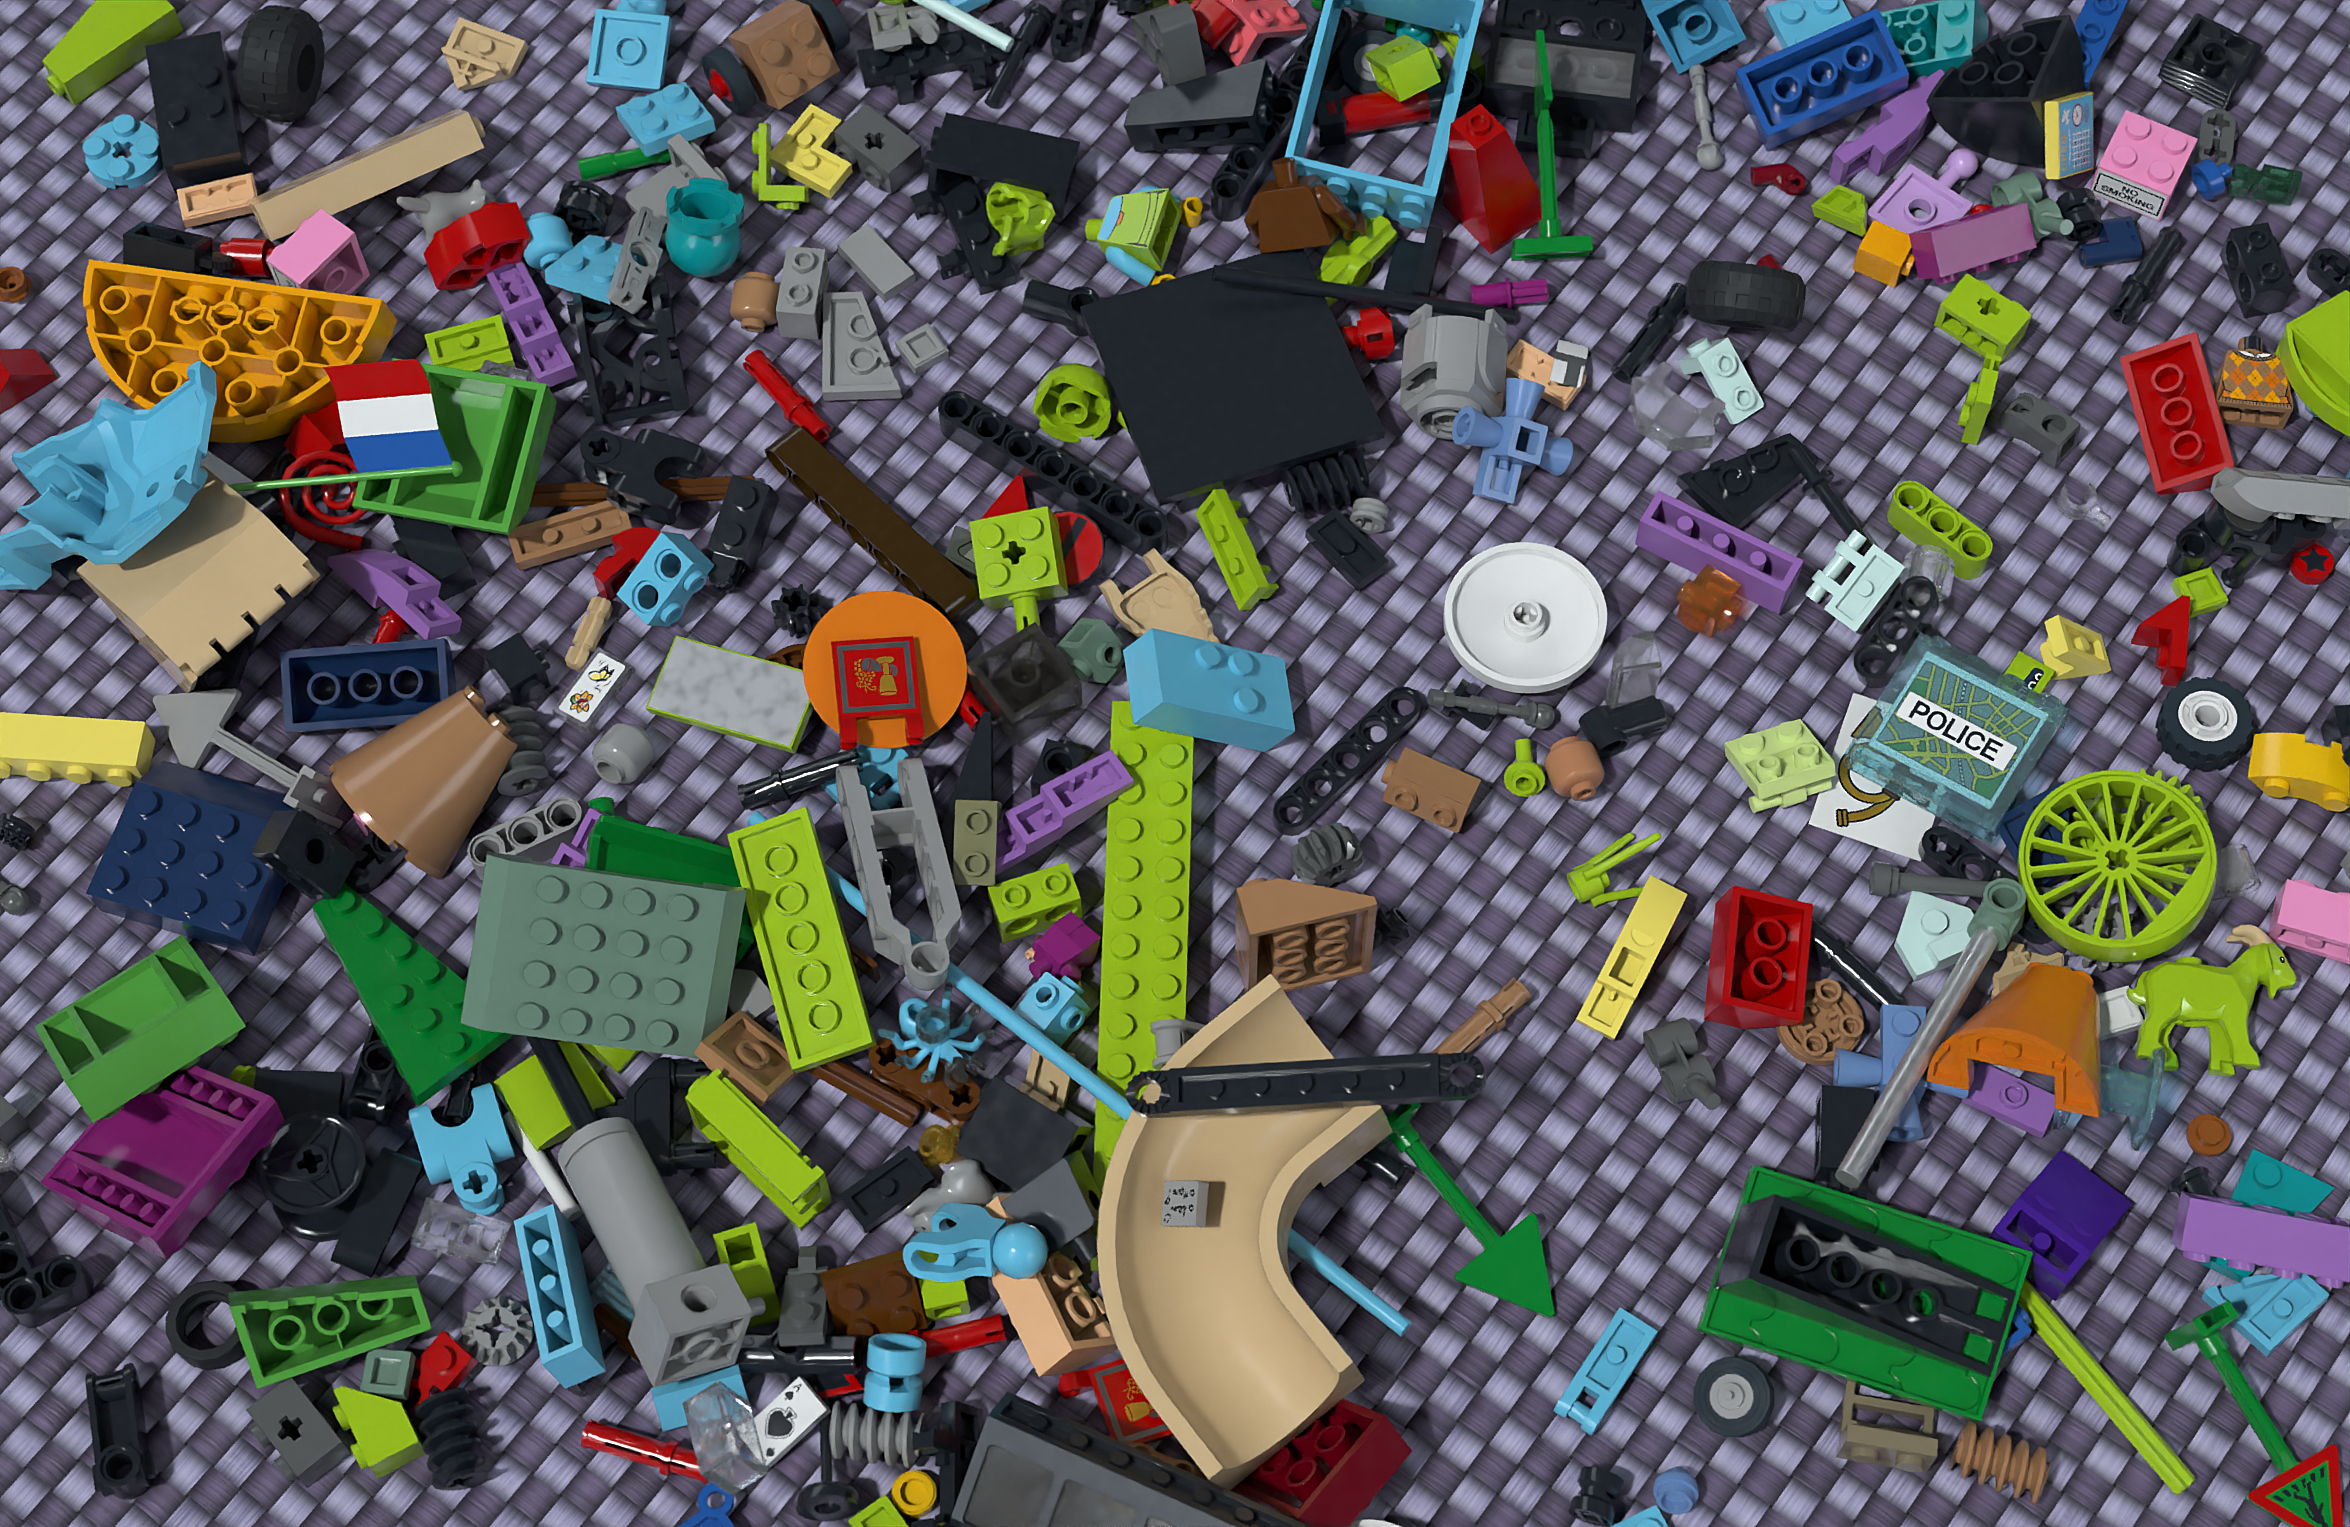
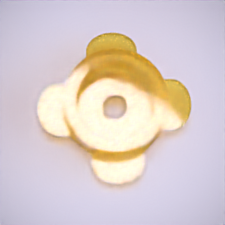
[919,1124,960,1169]

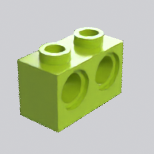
[987,862,1082,943]

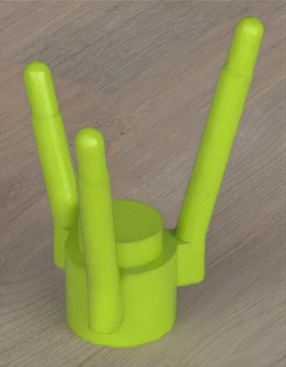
[1567,832,1661,908]

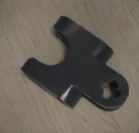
[580,428,707,525]

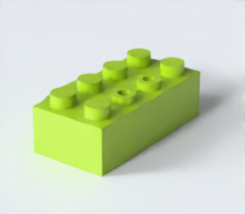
[2275,290,2350,437]

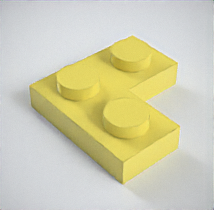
[771,104,852,199]

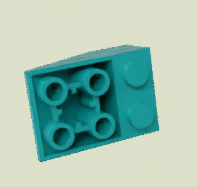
[1880,0,1989,84]

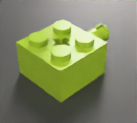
[969,506,1069,639]

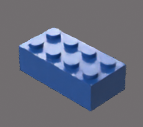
[1736,8,1909,151]

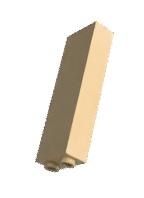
[247,109,486,242]

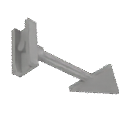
[153,688,344,829]

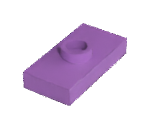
[1961,1061,2055,1139]

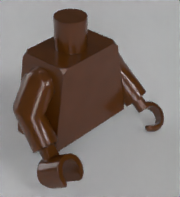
[1244,157,1367,253]

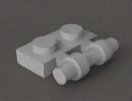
[867,4,940,51]

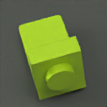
[752,123,809,210]

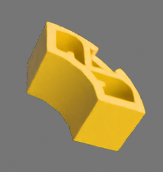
[2247,733,2350,812]

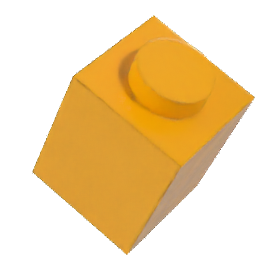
[1852,220,1915,288]

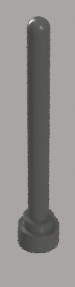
[1869,862,2075,906]

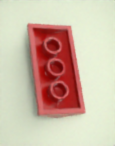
[2120,331,2236,495]

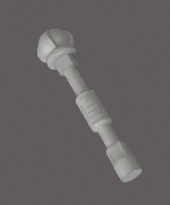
[1689,65,1722,170]

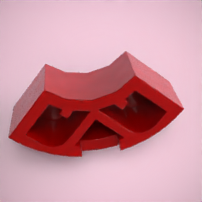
[423,202,531,290]
[283,399,351,475]

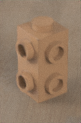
[1381,747,1481,834]

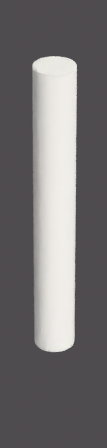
[503,1112,582,1222]

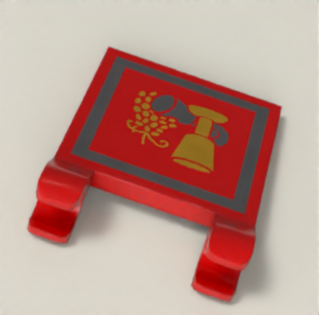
[831,636,924,750]
[1058,1358,1174,1444]

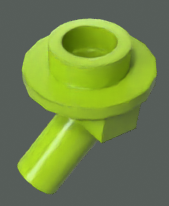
[1504,739,1545,797]

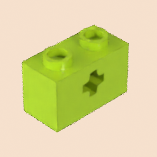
[1364,34,1441,102]
[1934,273,2032,365]

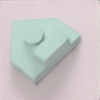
[1894,891,1974,982]

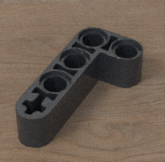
[0,1195,94,1328]

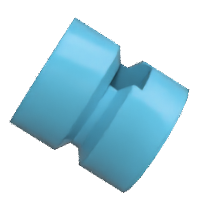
[864,1333,926,1412]

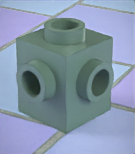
[1056,618,1126,683]

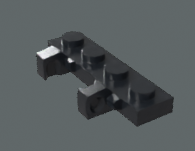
[856,22,1011,106]
[911,170,1017,296]
[911,1400,983,1527]

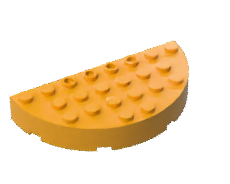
[83,259,397,443]

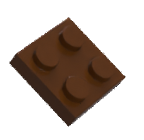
[820,1249,928,1347]

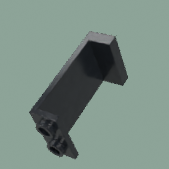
[923,112,1080,220]

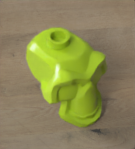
[986,182,1055,257]

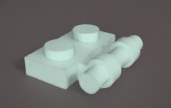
[1805,529,1909,634]

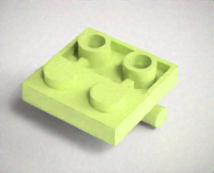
[1724,719,1836,813]

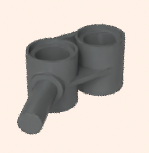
[1643,1017,1721,1110]

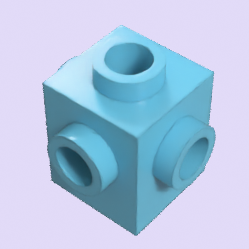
[1014,971,1091,1047]

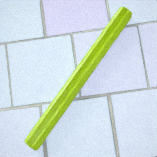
[2018,1278,2195,1494]

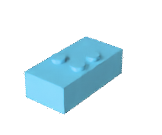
[1123,628,1295,752]

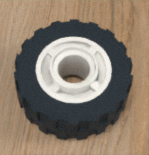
[2155,677,2254,772]

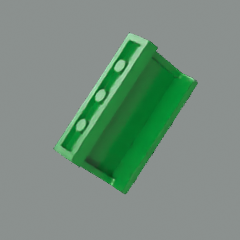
[584,815,754,962]

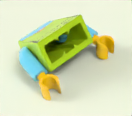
[1085,185,1203,287]

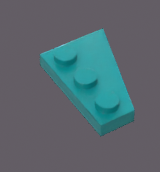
[2201,1149,2335,1283]

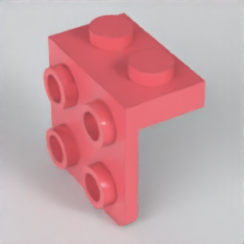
[1218,0,1307,66]

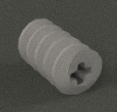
[829,1401,926,1469]

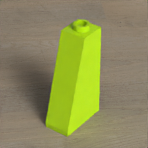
[42,0,184,106]

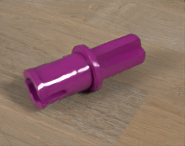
[1470,278,1549,308]

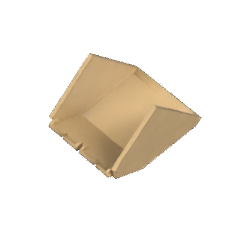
[76,466,321,693]

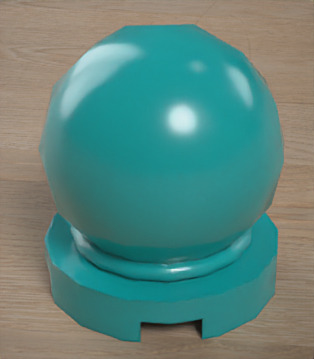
[665,178,744,278]

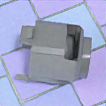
[1400,304,1508,440]

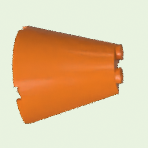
[1927,962,2101,1118]

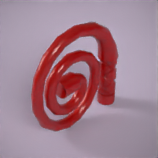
[279,450,368,551]

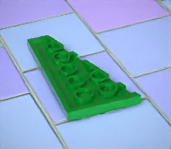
[313,883,515,1107]

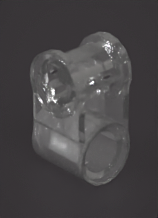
[2172,844,2262,901]

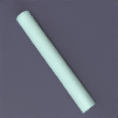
[912,0,1014,52]

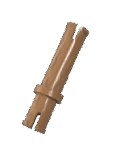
[1430,978,1531,1054]

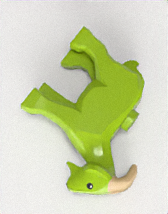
[2126,924,2296,1076]

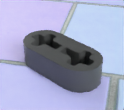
[2194,109,2236,166]

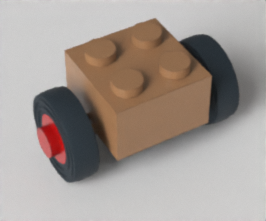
[702,0,850,114]

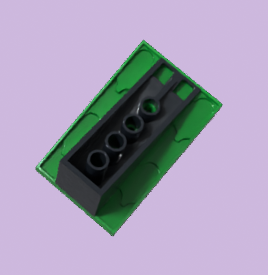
[1696,1165,2033,1422]

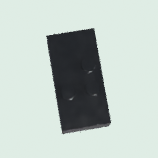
[145,31,250,193]

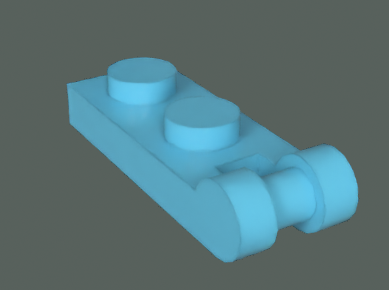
[1553,1307,1658,1436]

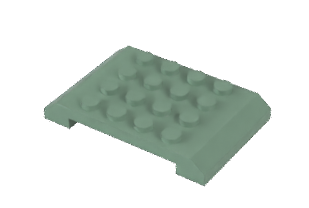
[461,851,746,1059]

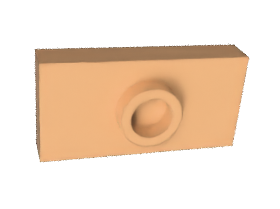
[177,173,258,228]
[1505,339,1587,411]

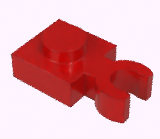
[408,1330,479,1410]

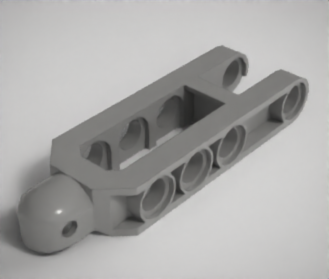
[836,757,962,991]

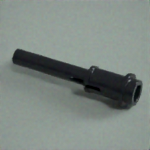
[984,3,1052,109]

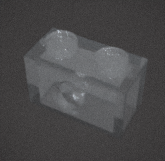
[682,1380,768,1496]

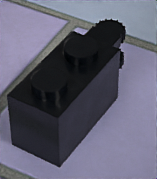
[123,221,233,279]
[706,474,780,594]
[389,515,477,601]
[1814,1085,1881,1200]

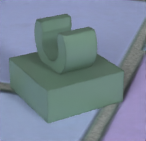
[360,1349,416,1400]

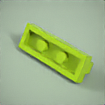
[1195,489,1279,611]

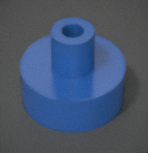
[2190,159,2232,200]

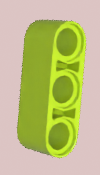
[1887,480,1993,580]

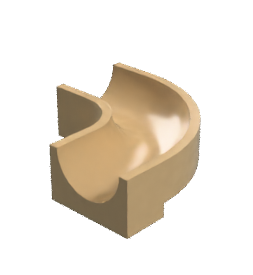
[1097,974,1393,1490]

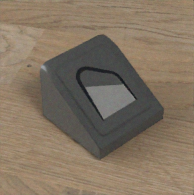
[944,526,977,580]

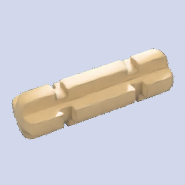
[565,596,613,672]

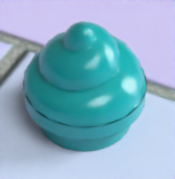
[1396,21,1433,48]

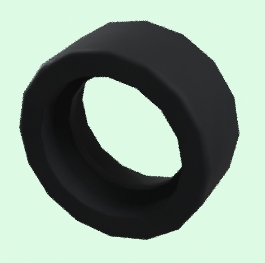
[166,1280,245,1370]

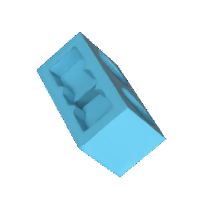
[616,532,714,627]

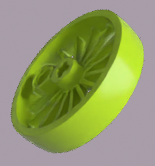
[2017,770,2218,962]

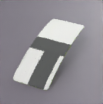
[1550,340,1588,388]

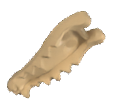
[1099,548,1221,644]

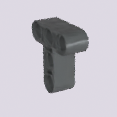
[1131,1,1207,88]

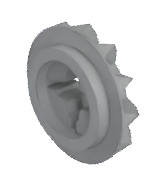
[461,1295,533,1367]

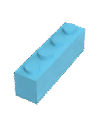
[514,1204,606,1389]

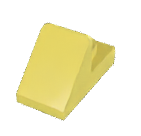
[2040,615,2111,680]

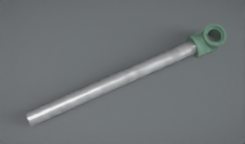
[1835,878,2027,1188]

